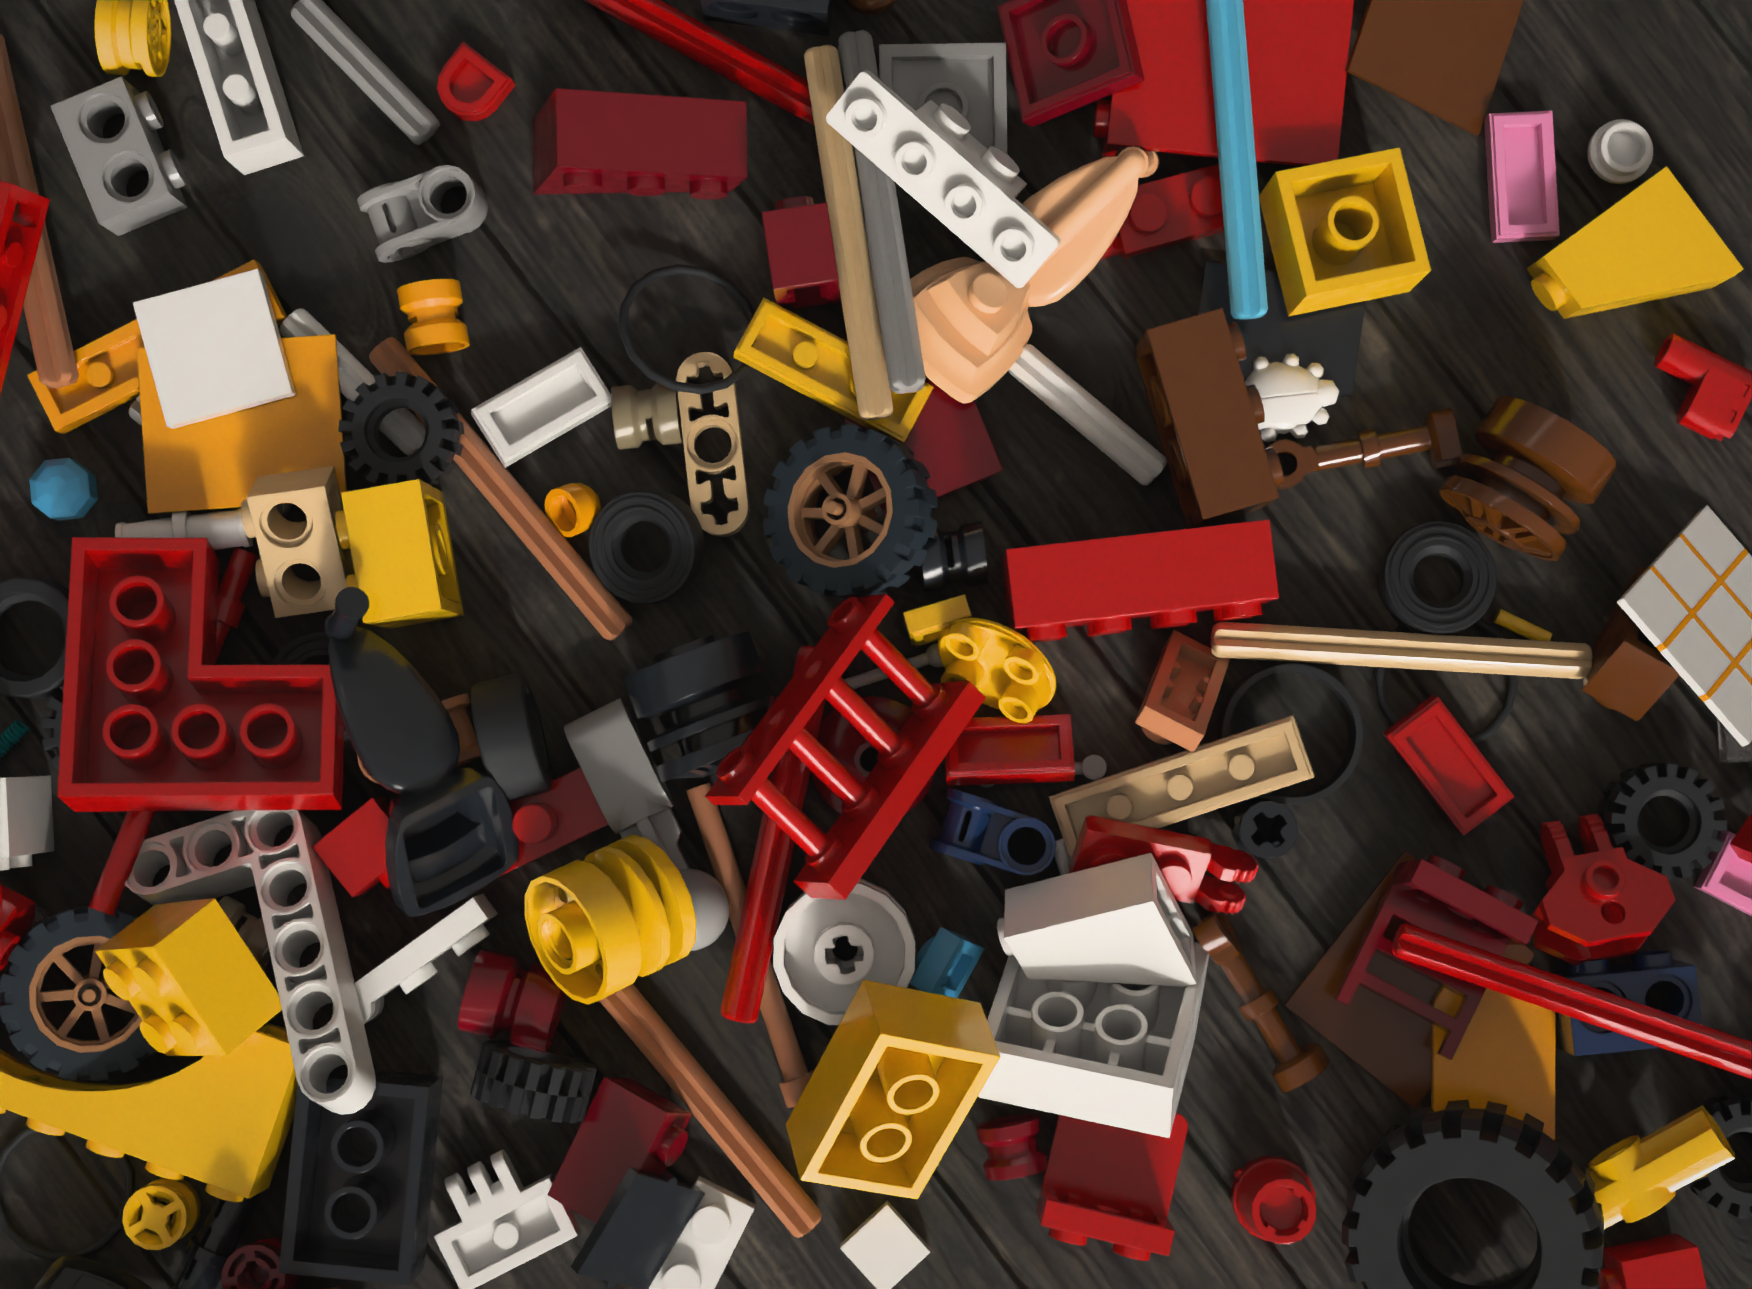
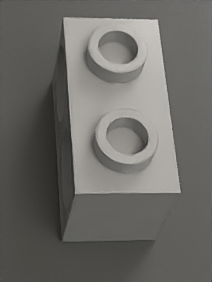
[50,76,188,236]

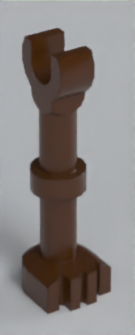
[1267,408,1463,490]
[1192,912,1330,1093]

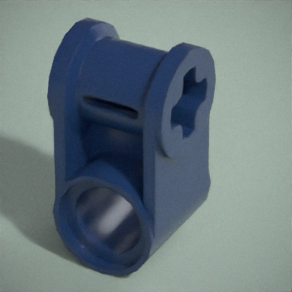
[928,787,1056,875]

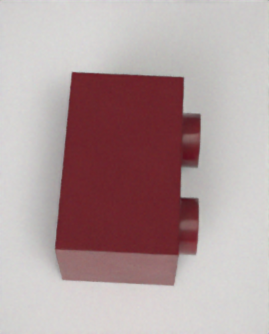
[547,1077,693,1224]

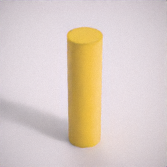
[1493,608,1552,641]

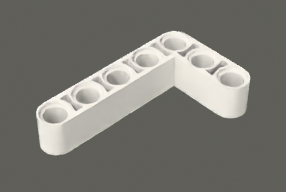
[125,810,376,1115]

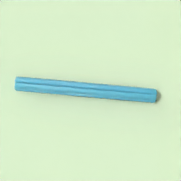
[1206,0,1268,320]

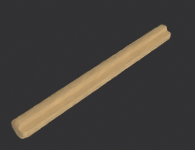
[804,45,893,420]
[1210,621,1592,679]

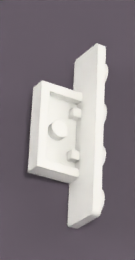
[826,70,1061,288]

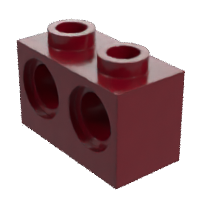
[762,196,841,311]

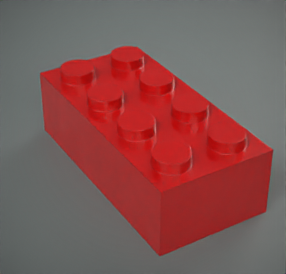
[1000,519,1279,643]

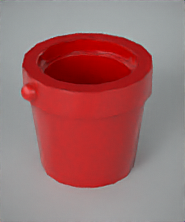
[1231,1156,1316,1244]

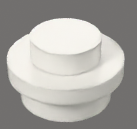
[1587,119,1653,184]

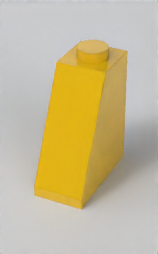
[1527,166,1744,319]

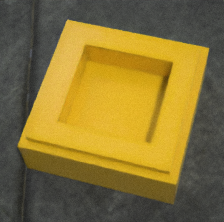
[903,594,972,647]

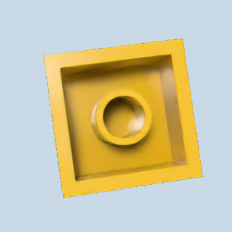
[1259,147,1431,317]
[335,479,464,629]
[95,898,282,1056]

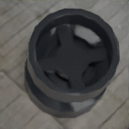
[921,522,988,592]

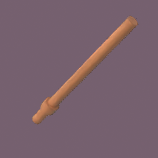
[686,782,814,1108]

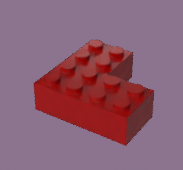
[57,537,344,812]

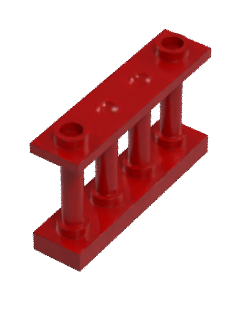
[705,594,986,900]

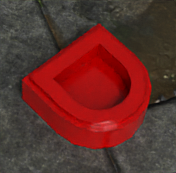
[437,42,516,122]

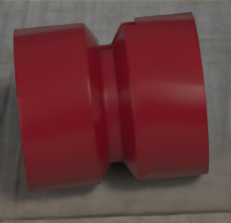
[458,949,566,1053]

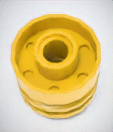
[524,834,697,1005]

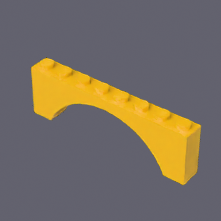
[0,1022,298,1202]

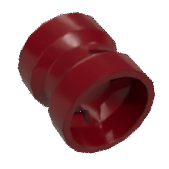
[221,1237,302,1289]

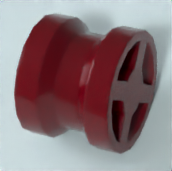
[976,1114,1048,1181]

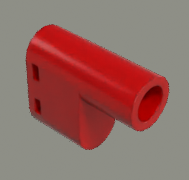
[1654,333,1752,441]

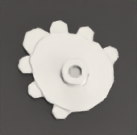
[1245,353,1339,443]

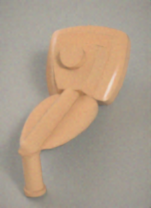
[910,146,1159,403]

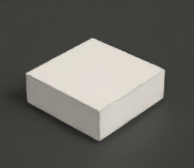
[840,1201,931,1289]

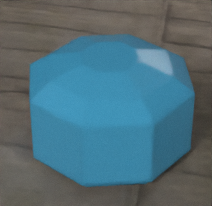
[29,458,98,521]

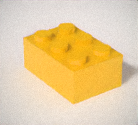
[786,979,1001,1199]

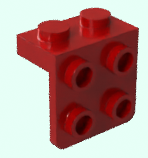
[1036,1112,1188,1261]

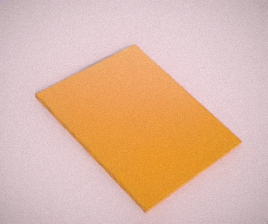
[137,334,347,514]

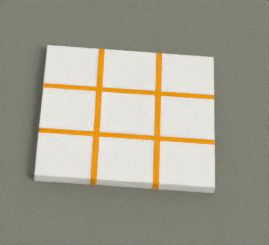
[1617,505,1752,747]

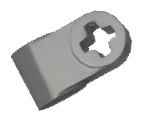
[357,165,488,263]

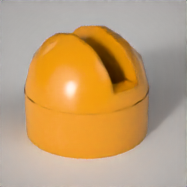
[544,483,601,537]

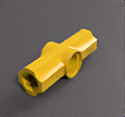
[1587,1105,1735,1229]

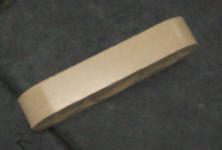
[676,352,750,537]

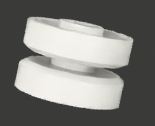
[773,878,915,1025]

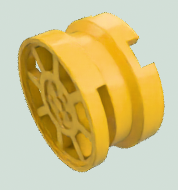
[95,0,171,77]

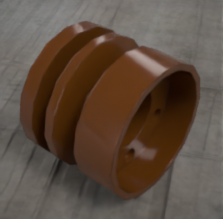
[1439,396,1616,561]

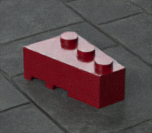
[532,88,747,200]

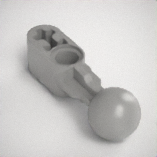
[564,697,729,951]

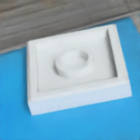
[133,269,297,429]

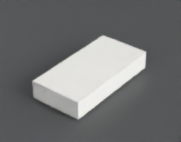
[471,347,611,468]

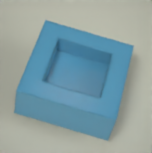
[909,927,985,998]

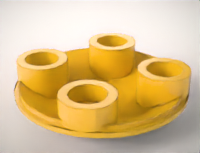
[938,618,1056,723]

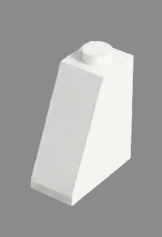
[997,853,1196,987]

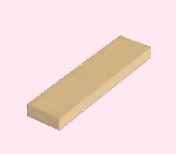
[1049,714,1315,857]

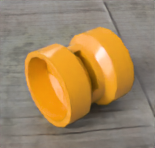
[397,279,470,356]

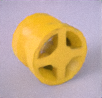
[122,1177,201,1250]

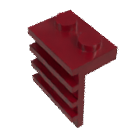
[1334,855,1538,1060]

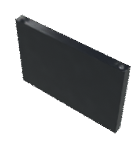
[1197,261,1366,398]

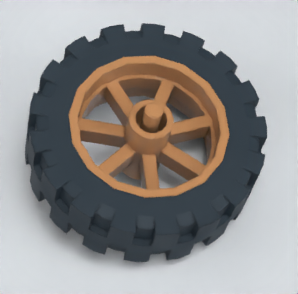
[763,425,938,600]
[0,906,156,1081]

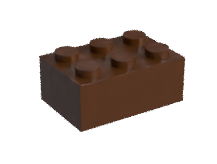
[1133,308,1284,529]

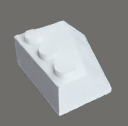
[979,942,1209,1138]

